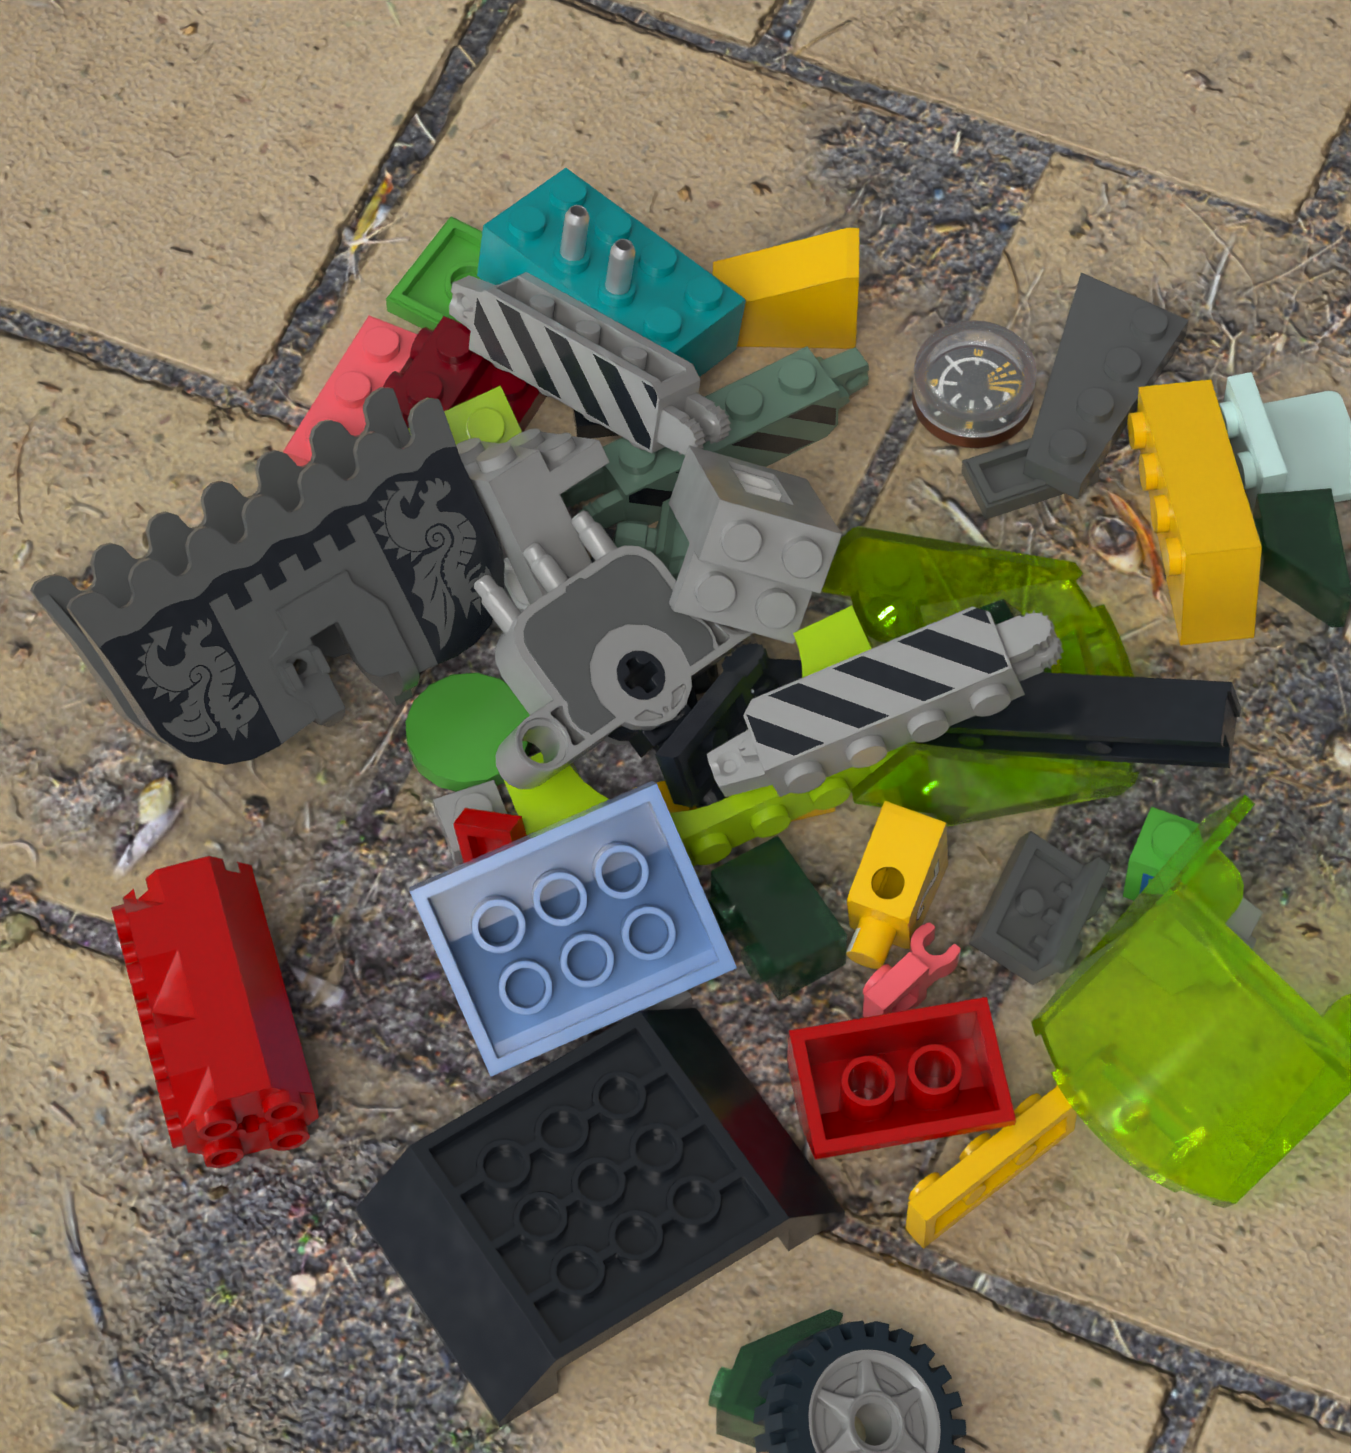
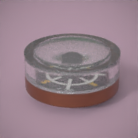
[912,320,1037,448]

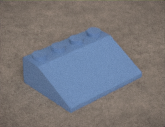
[409,781,737,1076]

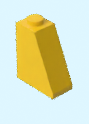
[712,228,859,349]

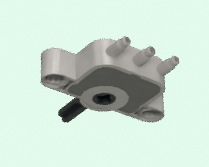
[474,510,753,808]

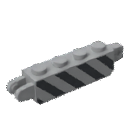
[449,272,731,455]
[707,607,1063,797]

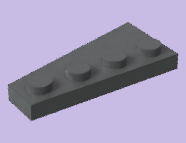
[1023,272,1189,499]

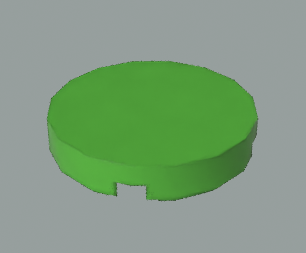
[405,672,533,792]

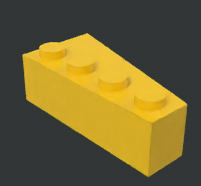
[1127,379,1262,646]

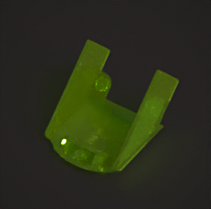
[821,526,1139,826]
[1031,794,1351,1208]

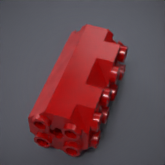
[111,856,319,1168]

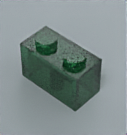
[708,835,847,1001]

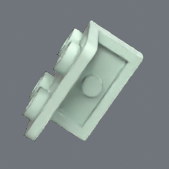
[1219,372,1351,518]

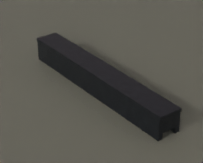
[724,656,1241,768]

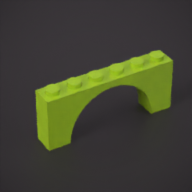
[503,606,924,867]

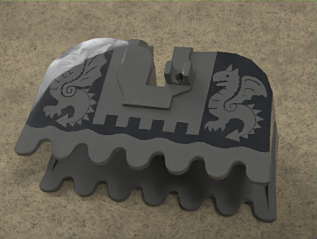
[30,387,505,765]

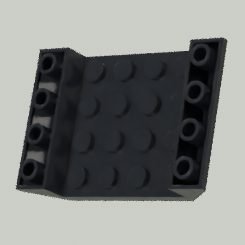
[356,1008,845,1428]

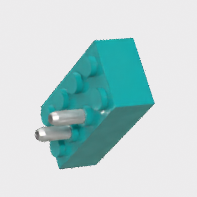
[477,168,746,377]

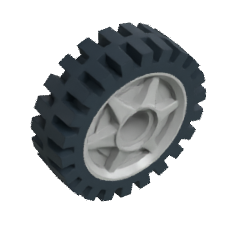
[753,1320,966,1453]

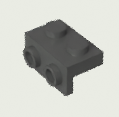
[969,831,1111,985]

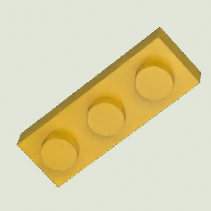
[906,1083,1079,1249]

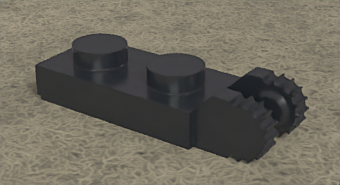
[655,642,779,808]

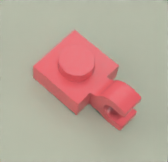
[863,922,961,1018]

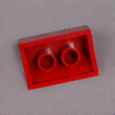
[787,997,1016,1160]

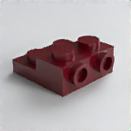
[383,316,547,432]

